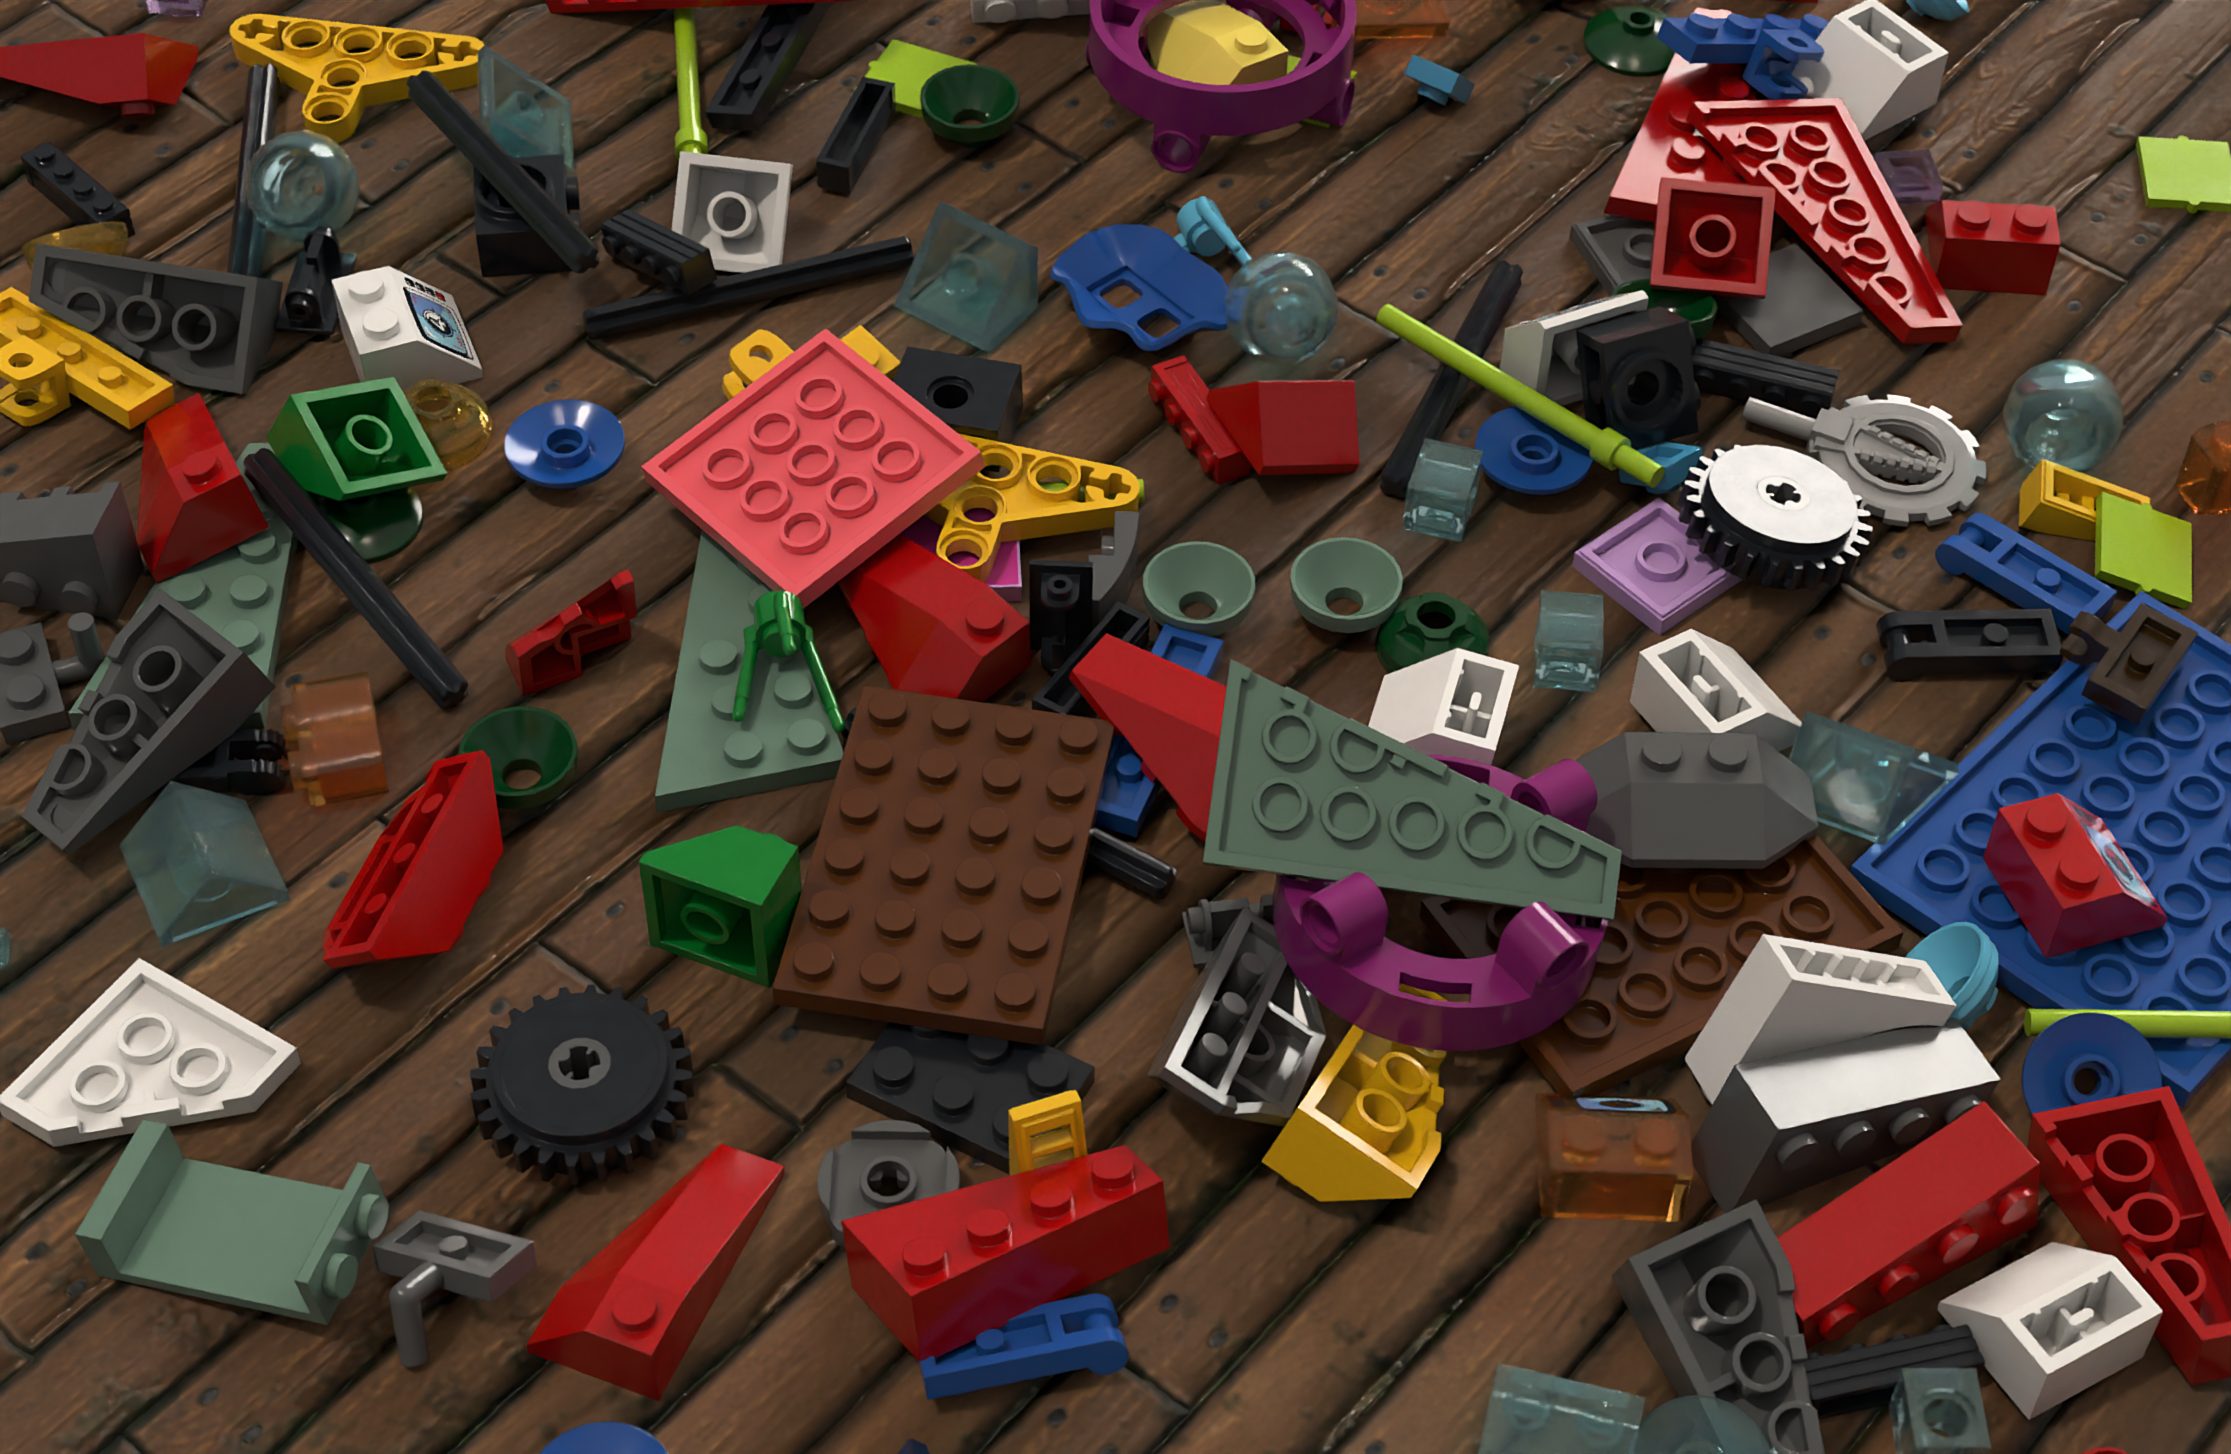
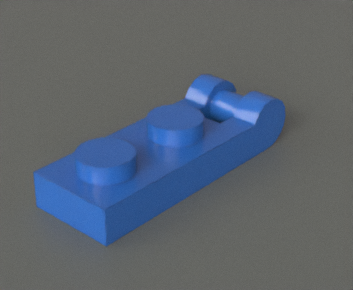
[1935,513,2117,635]
[918,1294,1129,1400]

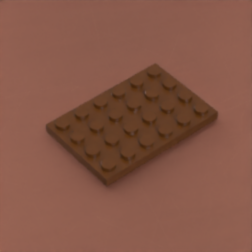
[773,685,1115,1046]
[1419,835,1903,1108]

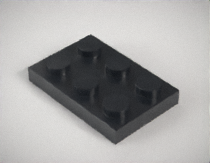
[846,1022,1095,1175]

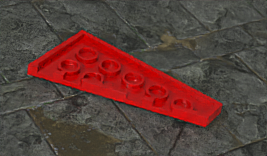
[1603,7,1756,222]
[1686,98,1962,344]

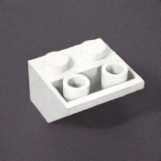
[1792,0,1949,141]
[1630,629,1809,751]
[1368,648,1519,765]
[1937,1242,2163,1420]

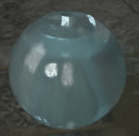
[245,130,360,243]
[1225,251,1338,366]
[2003,359,2124,472]

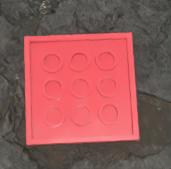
[641,328,985,609]

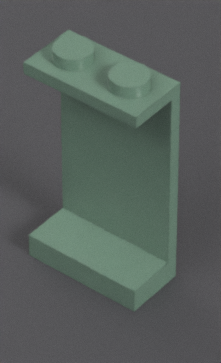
[75,1120,389,1325]

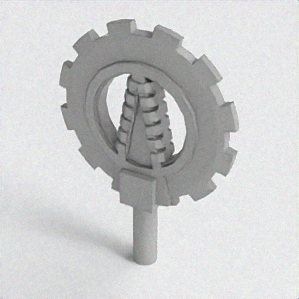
[1742,394,1986,527]

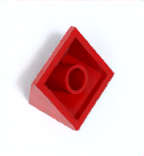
[1649,177,1776,299]
[1206,380,1360,475]

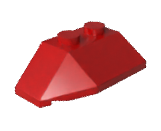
[323,750,504,969]

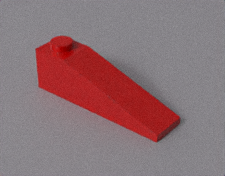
[0,33,198,118]
[136,393,270,583]
[836,534,1031,702]
[1068,633,1226,842]
[527,1144,785,1401]

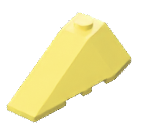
[1147,0,1288,85]

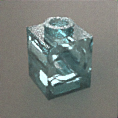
[1403,438,1483,542]
[1533,590,1603,692]
[1889,1368,1991,1454]

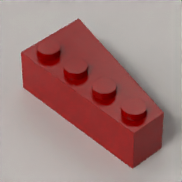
[2027,1086,2231,1385]
[1777,1101,2040,1350]
[841,1145,1170,1363]

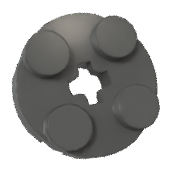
[817,1120,960,1249]

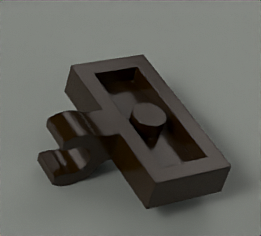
[2059,603,2198,725]

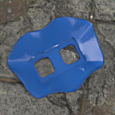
[1050,224,1232,355]

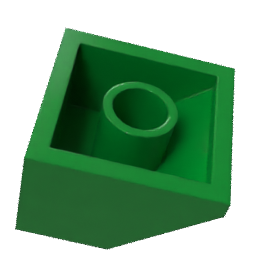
[266,377,448,501]
[639,825,802,988]

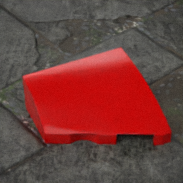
[505,570,637,696]

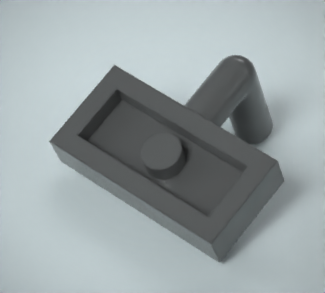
[0,612,105,744]
[373,1210,537,1367]

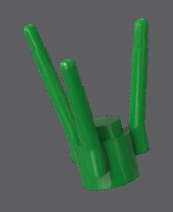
[732,591,845,733]

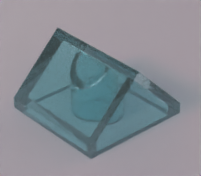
[477,45,574,177]
[894,201,1038,353]
[1789,711,1959,845]
[119,781,290,946]

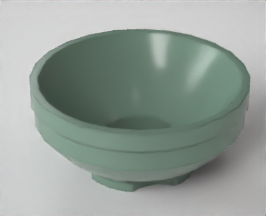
[1290,537,1403,634]
[1143,541,1255,637]

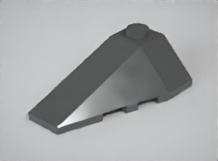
[22,589,276,855]

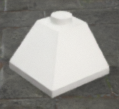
[672,151,793,273]

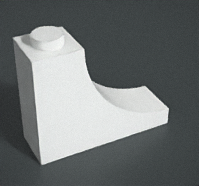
[1684,934,1957,1105]

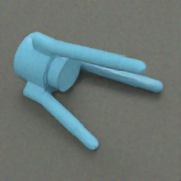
[1174,196,1276,297]

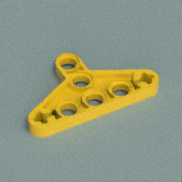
[230,14,489,145]
[924,433,1140,583]

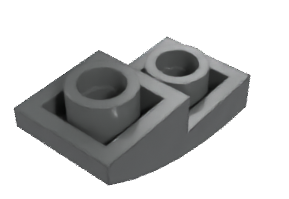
[1089,511,1139,630]

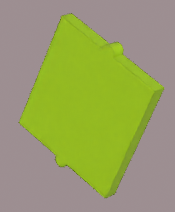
[855,39,977,118]
[2136,136,2231,213]
[2095,491,2192,610]

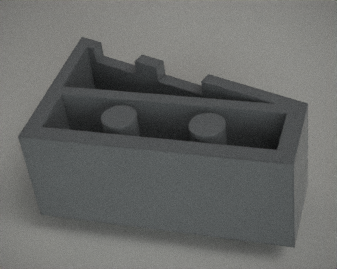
[0,481,144,620]

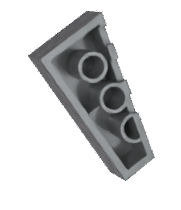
[1686,1018,2001,1214]

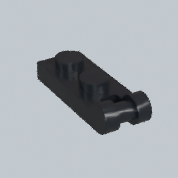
[1876,609,2063,682]

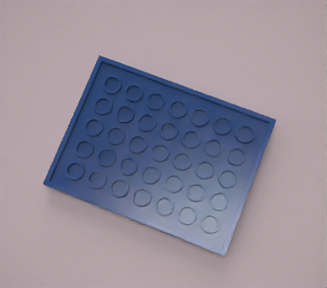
[1850,591,2231,1108]

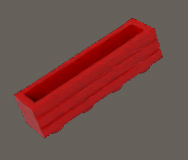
[1148,355,1251,485]

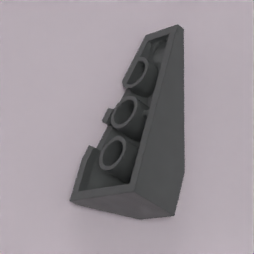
[29,243,283,394]
[1612,1199,1825,1454]

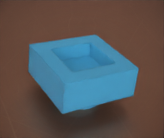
[1404,54,1475,106]
[1619,442,1703,494]

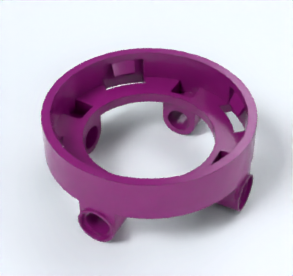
[1086,0,1356,173]
[1272,755,1608,1051]

